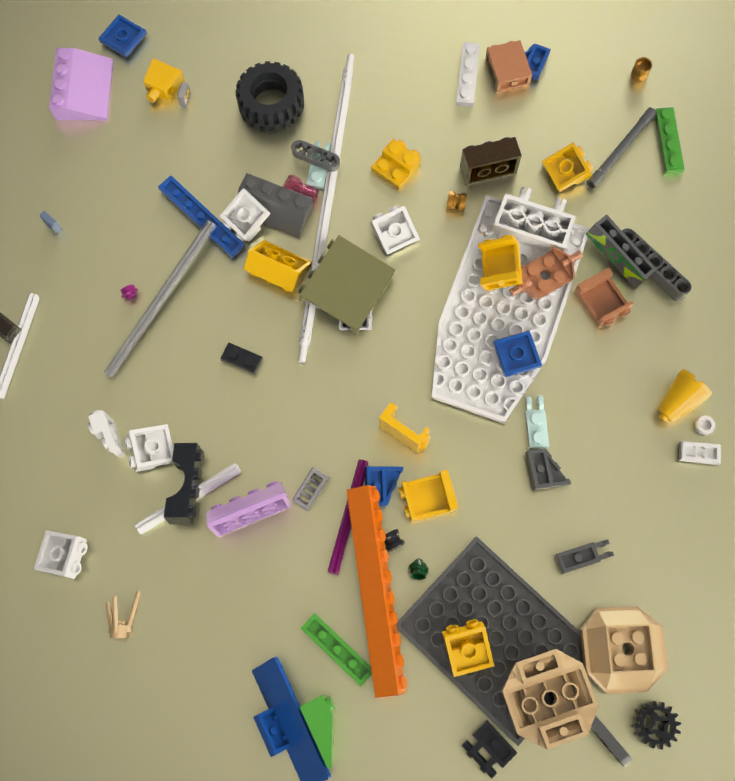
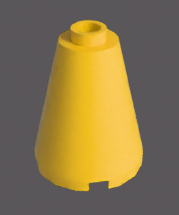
[657,369,712,423]

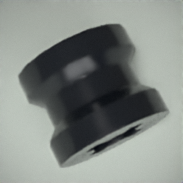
[384,529,405,553]

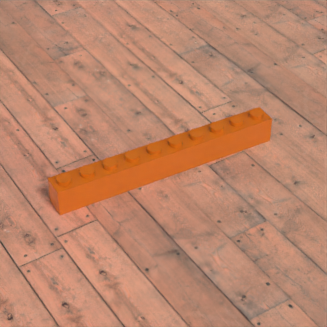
[346,485,407,698]

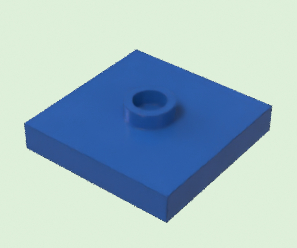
[98,14,147,58]
[493,330,542,378]

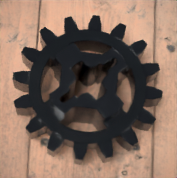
[633,701,681,750]

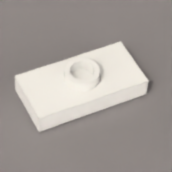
[679,440,721,465]

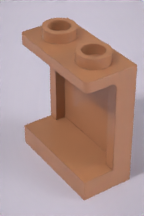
[486,40,532,92]
[574,268,634,328]

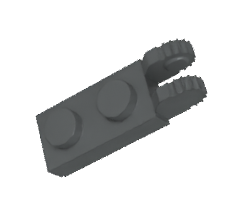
[555,539,614,574]

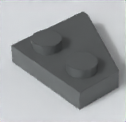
[525,448,571,491]

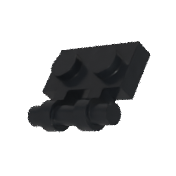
[461,720,517,779]

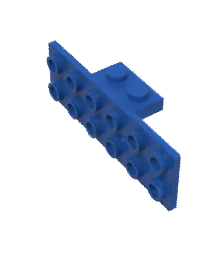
[252,656,331,781]

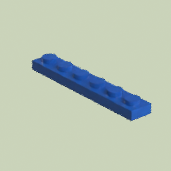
[158,176,245,259]

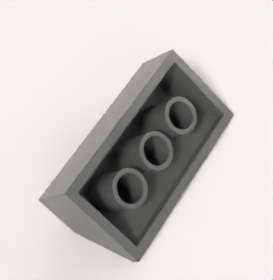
[237,173,314,238]

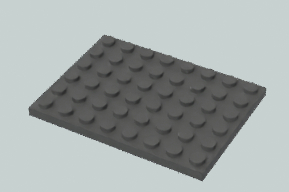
[396,536,583,746]

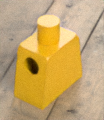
[143,58,185,103]

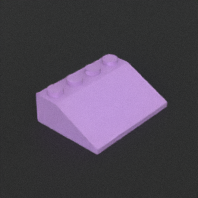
[49,48,113,120]
[207,481,291,537]

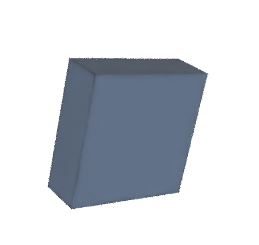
[40,211,62,234]

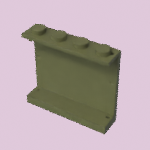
[298,235,395,335]

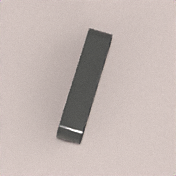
[622,228,692,301]

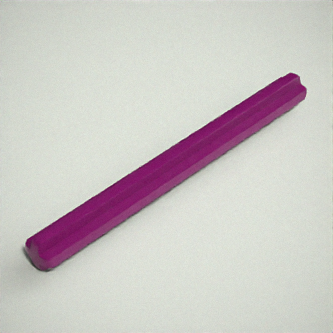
[328,459,368,575]

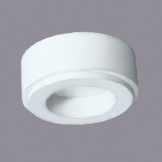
[694,415,715,436]

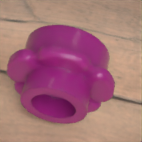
[120,284,138,300]

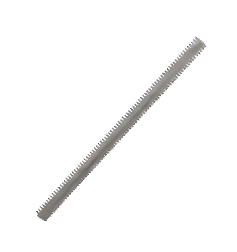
[104,220,216,378]

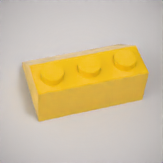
[243,240,312,292]

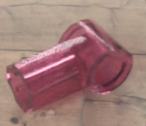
[282,175,319,204]

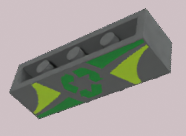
[586,214,657,288]

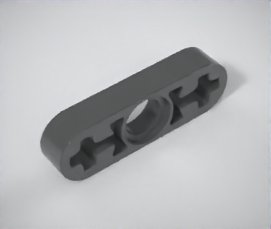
[291,140,340,172]
[591,715,632,767]

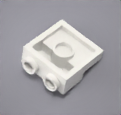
[220,188,271,242]
[370,205,420,255]
[88,410,126,457]
[124,424,173,472]
[33,530,87,579]

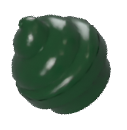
[408,558,429,580]

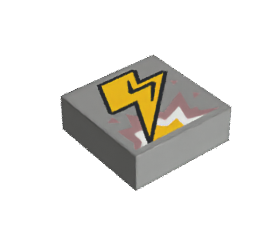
[177,82,191,108]

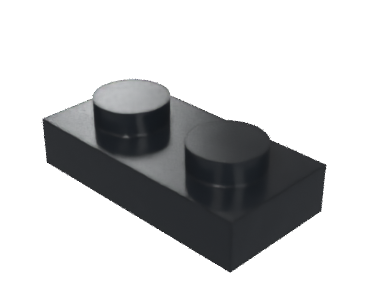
[220,342,263,375]

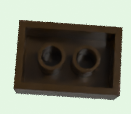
[460,137,522,186]

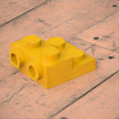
[371,138,421,190]
[542,142,593,192]
[442,619,494,677]

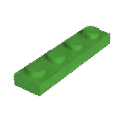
[655,107,685,174]
[300,613,372,686]

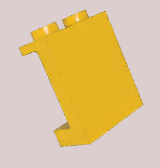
[478,235,523,291]
[379,402,430,453]
[399,469,458,523]

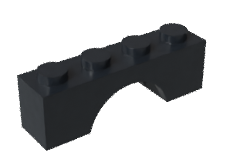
[164,443,204,524]

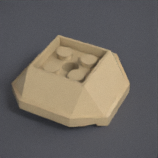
[580,606,668,694]
[502,649,599,750]

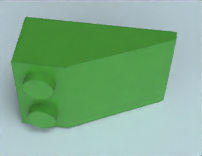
[300,694,335,769]

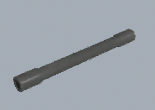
[586,107,657,189]

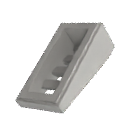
[292,467,330,511]

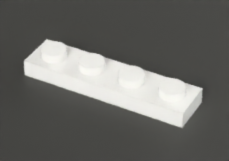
[456,42,480,107]

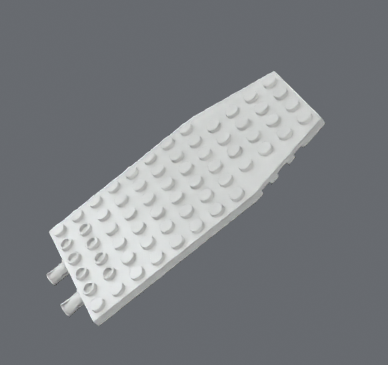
[431,187,590,424]

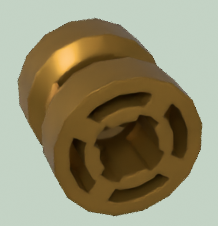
[631,57,652,82]
[446,191,467,211]

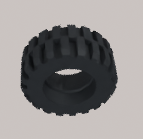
[235,61,304,133]

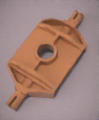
[509,247,583,300]

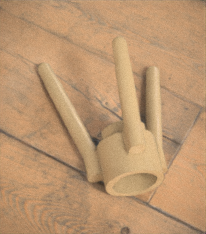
[106,591,140,638]

